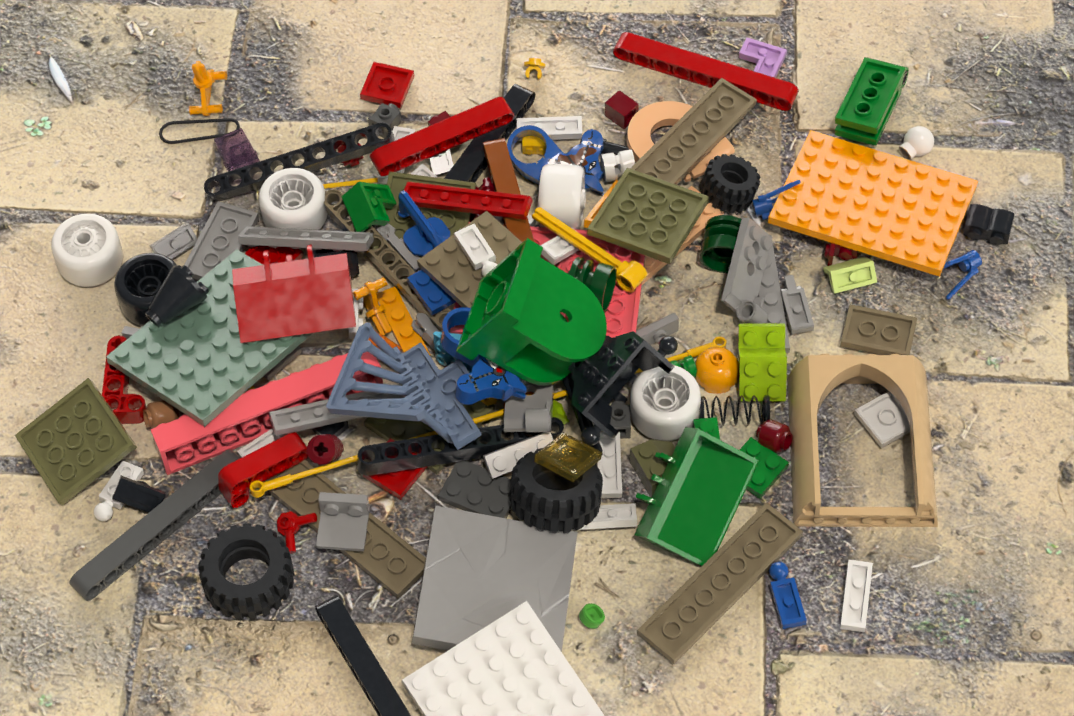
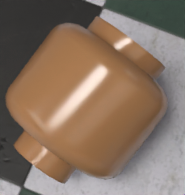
[143,400,180,429]

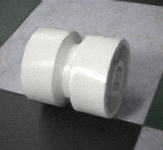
[600,149,635,182]

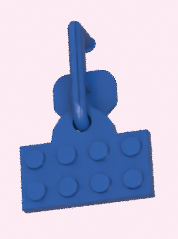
[398,191,456,315]

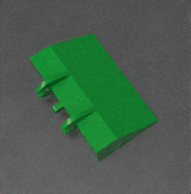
[635,427,759,567]

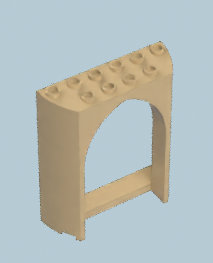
[787,354,938,527]

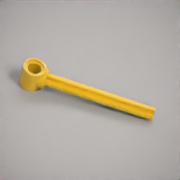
[532,207,647,293]

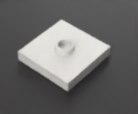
[854,391,910,448]

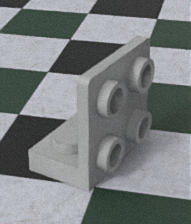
[316,492,370,551]

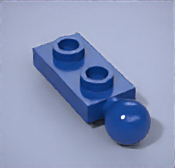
[769,562,807,629]

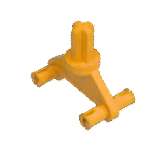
[189,61,227,116]
[353,277,392,336]

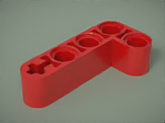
[102,335,147,424]
[218,432,308,508]

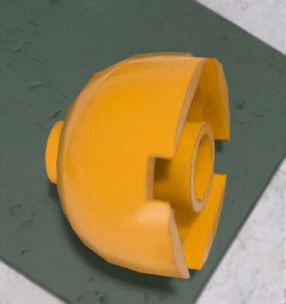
[695,346,739,394]

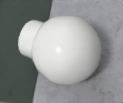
[899,126,934,160]

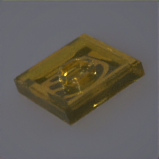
[534,432,602,482]

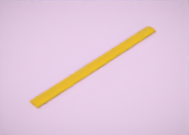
[323,178,378,189]

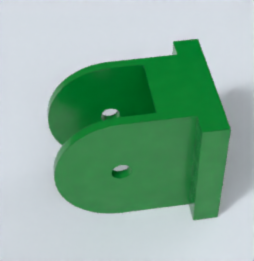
[456,238,607,385]

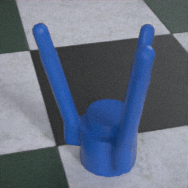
[752,180,801,220]
[943,250,982,300]

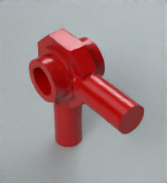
[277,511,317,554]

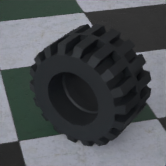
[700,154,761,213]

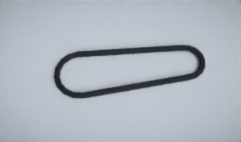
[159,118,240,144]

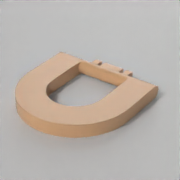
[626,101,735,182]

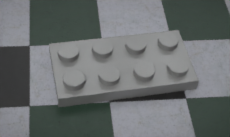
[184,201,259,280]

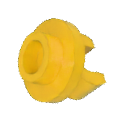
[524,58,545,79]

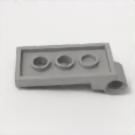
[721,218,772,323]
[504,378,554,432]

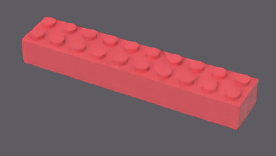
[150,352,383,475]

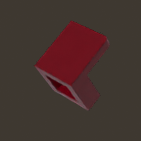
[605,91,639,129]

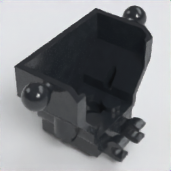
[568,331,678,446]

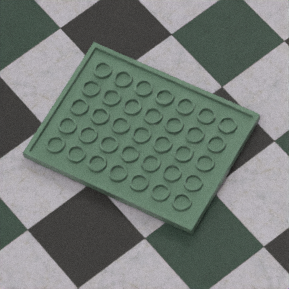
[106,249,313,427]

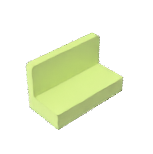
[823,257,877,293]

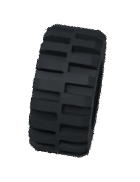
[510,447,603,533]
[198,523,294,620]

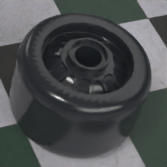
[114,253,177,326]

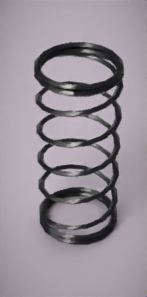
[699,395,770,426]

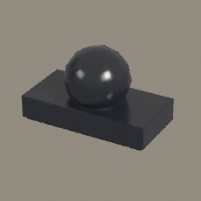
[112,475,166,513]

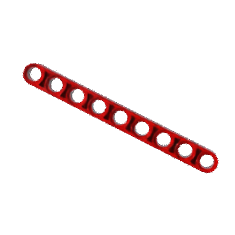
[613,32,799,111]

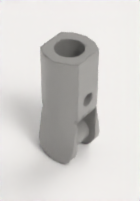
[411,313,440,351]

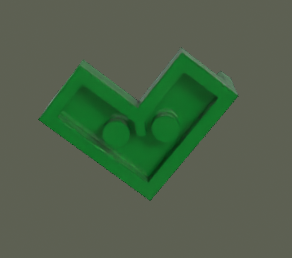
[341,182,397,232]

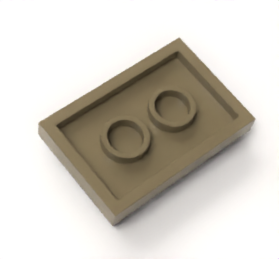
[840,304,917,355]

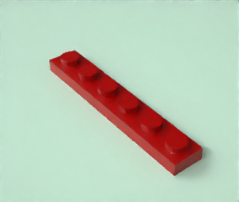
[404,182,533,220]

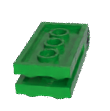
[835,57,909,146]

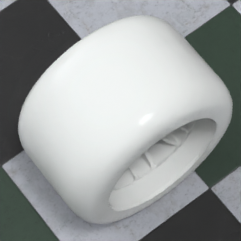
[538,164,586,230]
[259,168,328,230]
[51,214,123,287]
[630,365,701,441]

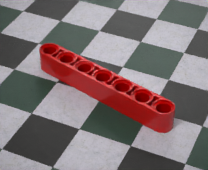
[370,97,514,176]

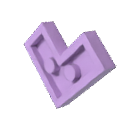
[739,38,787,78]

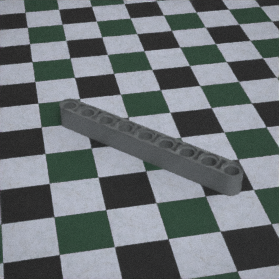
[69,450,240,601]

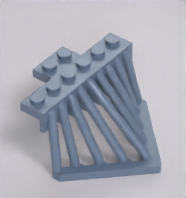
[326,323,482,450]

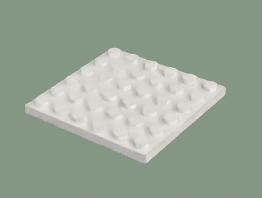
[401,601,604,716]

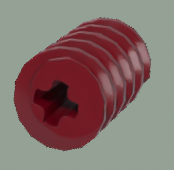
[307,434,344,464]

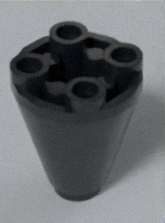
[145,265,209,326]

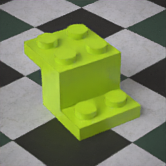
[738,323,787,401]

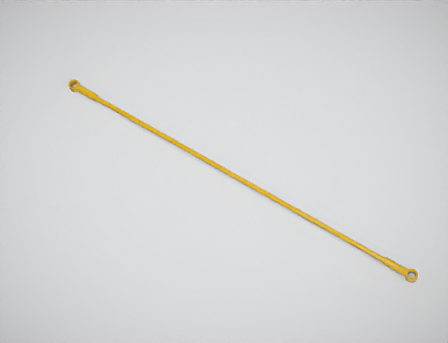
[250,336,727,498]

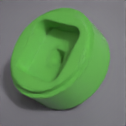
[579,603,605,629]

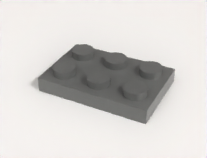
[438,461,512,518]

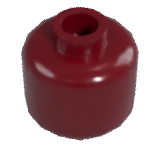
[756,419,793,453]

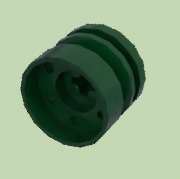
[700,215,742,274]
[568,257,617,313]

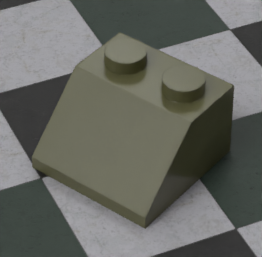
[630,439,675,498]

